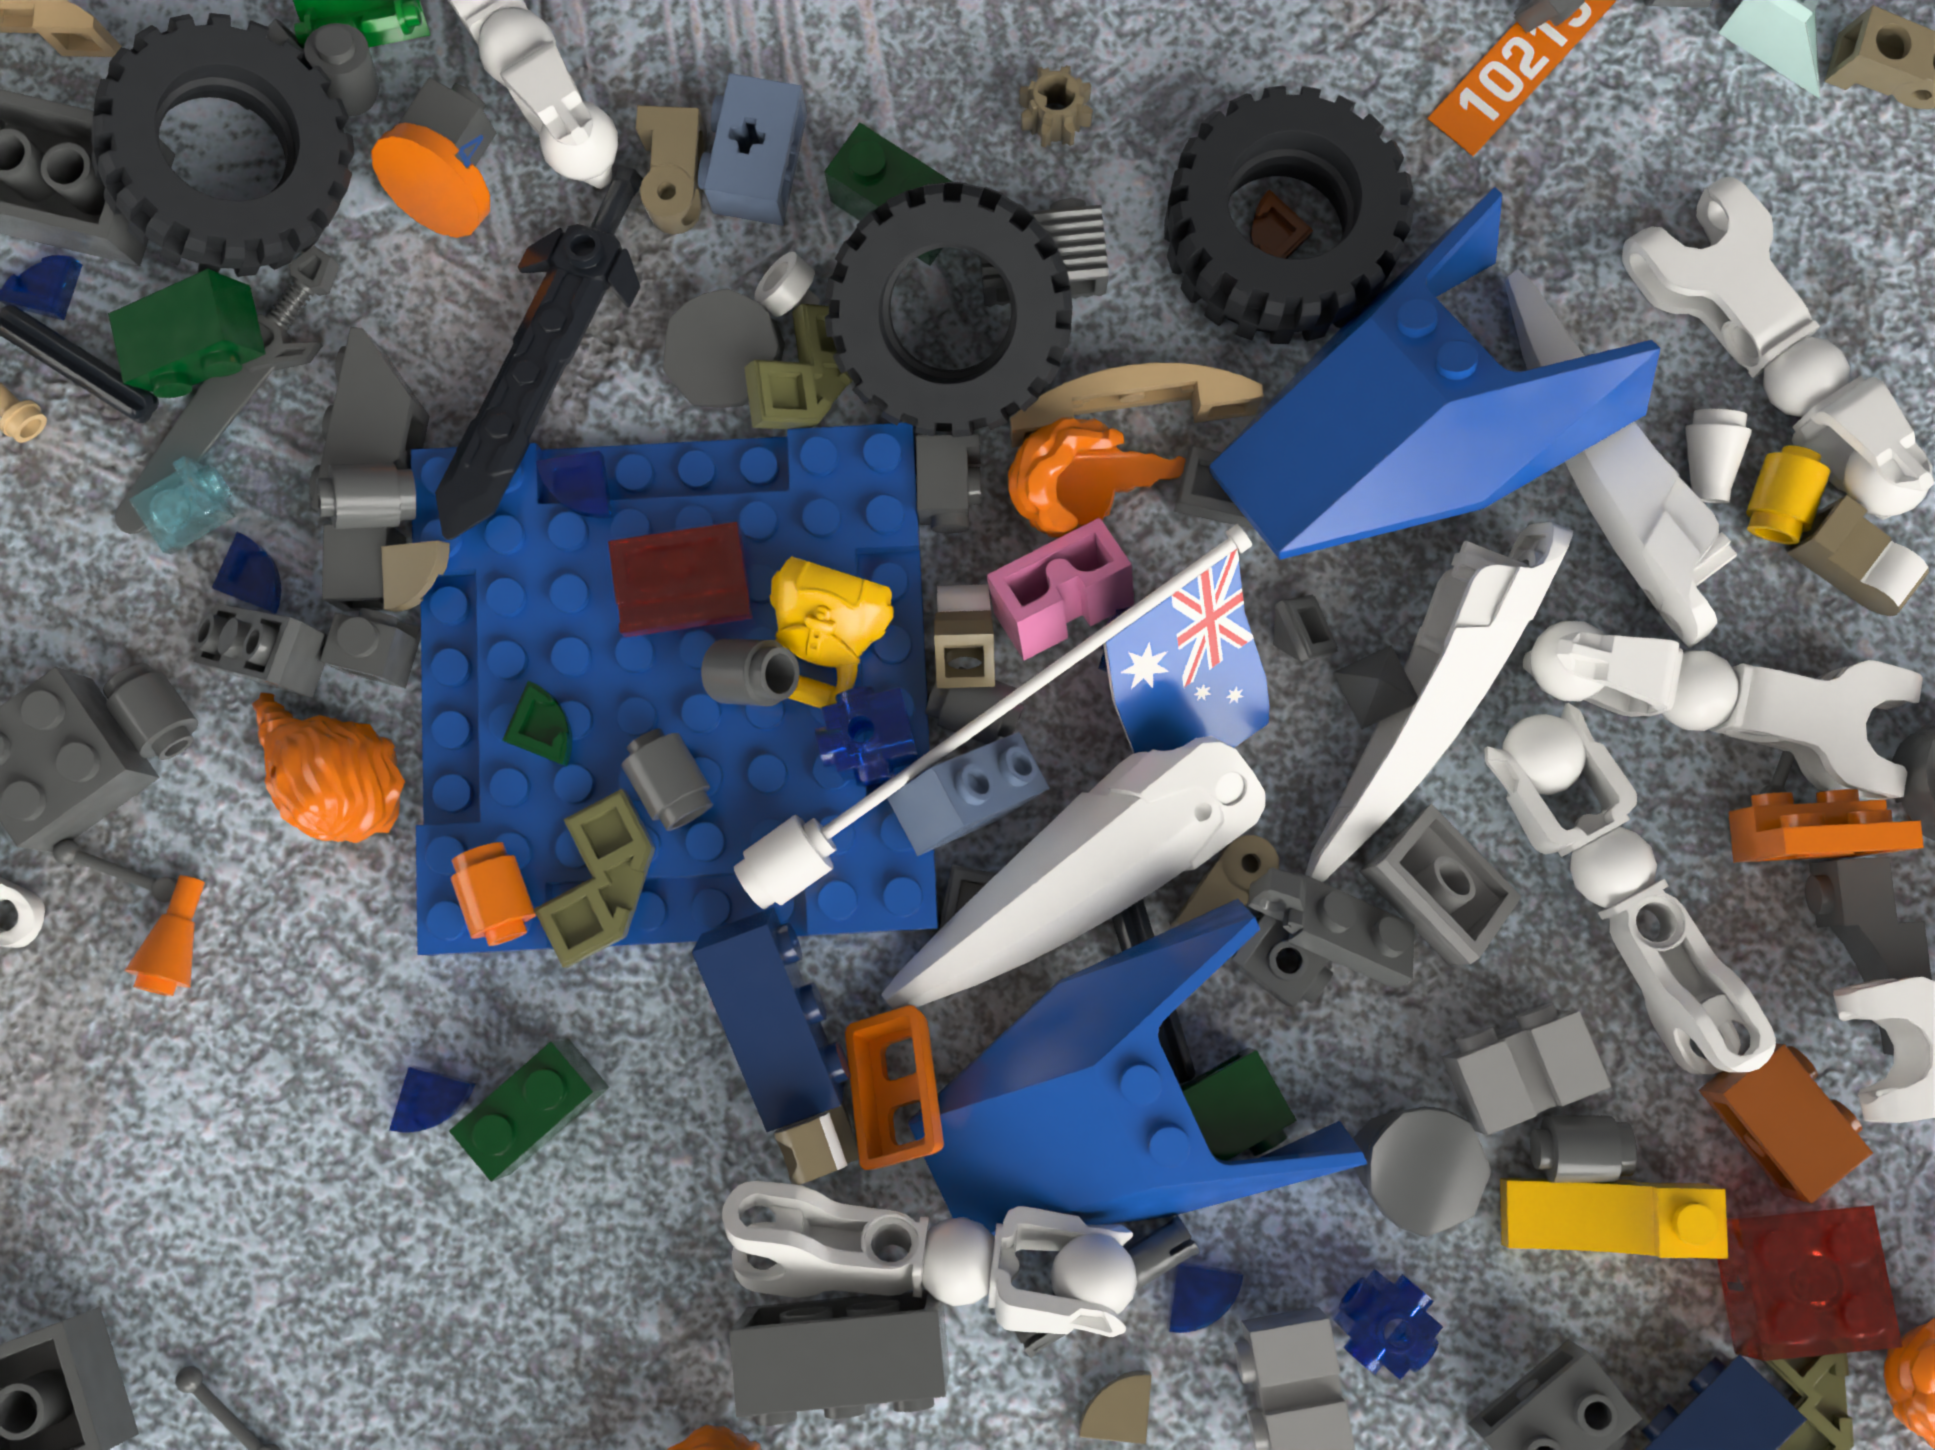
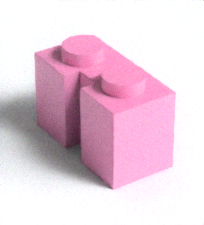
[987,518,1134,661]

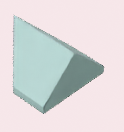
[1719,0,1820,99]

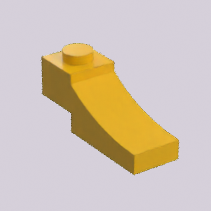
[1500,1178,1728,1259]

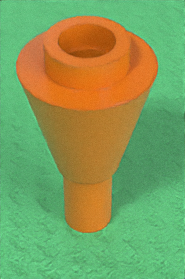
[124,875,205,997]

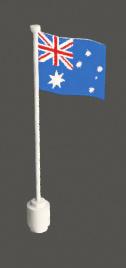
[734,524,1270,909]

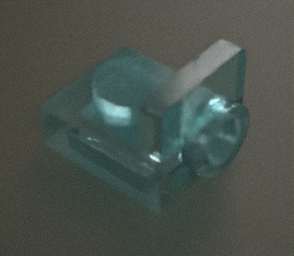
[129,456,236,555]

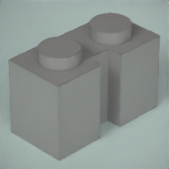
[1441,1003,1612,1135]
[1234,1307,1355,1450]

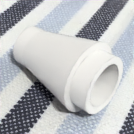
[1685,409,1752,503]

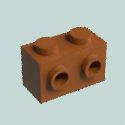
[1698,1043,1873,1204]

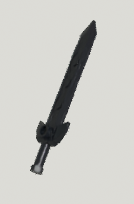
[435,165,643,540]

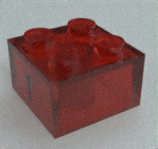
[1717,1205,1903,1361]

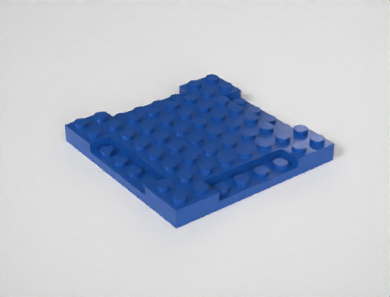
[411,423,939,956]

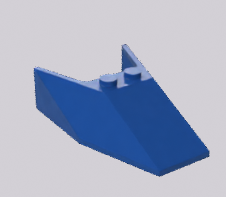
[1209,187,1661,560]
[908,899,1367,1237]

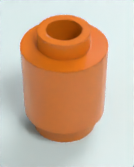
[450,842,536,946]

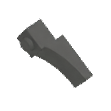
[1805,857,1932,1055]

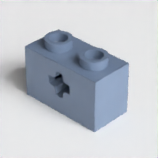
[698,73,808,226]
[887,732,1050,856]

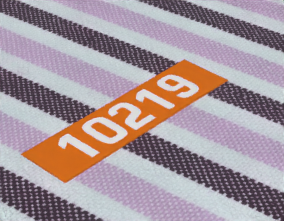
[1427,0,1617,157]

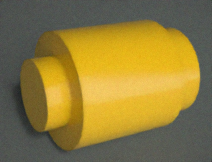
[1746,445,1831,544]

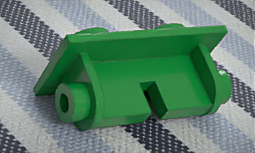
[293,0,431,49]

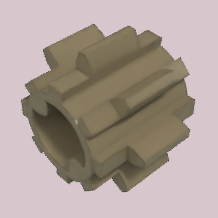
[1019,65,1093,148]

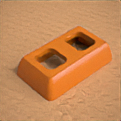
[845,1005,944,1170]

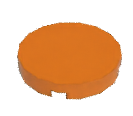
[371,122,490,238]

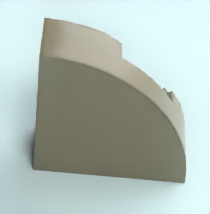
[381,540,450,612]
[1078,1370,1152,1444]

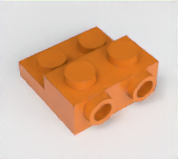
[1728,789,1924,863]

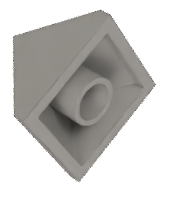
[1359,804,1522,965]

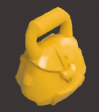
[769,556,894,711]

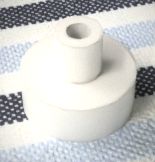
[754,252,820,317]

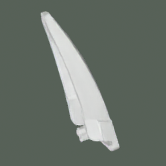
[1504,269,1737,649]
[1305,522,1573,882]
[881,736,1265,1010]

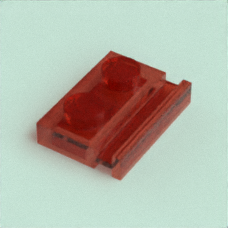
[608,522,753,637]

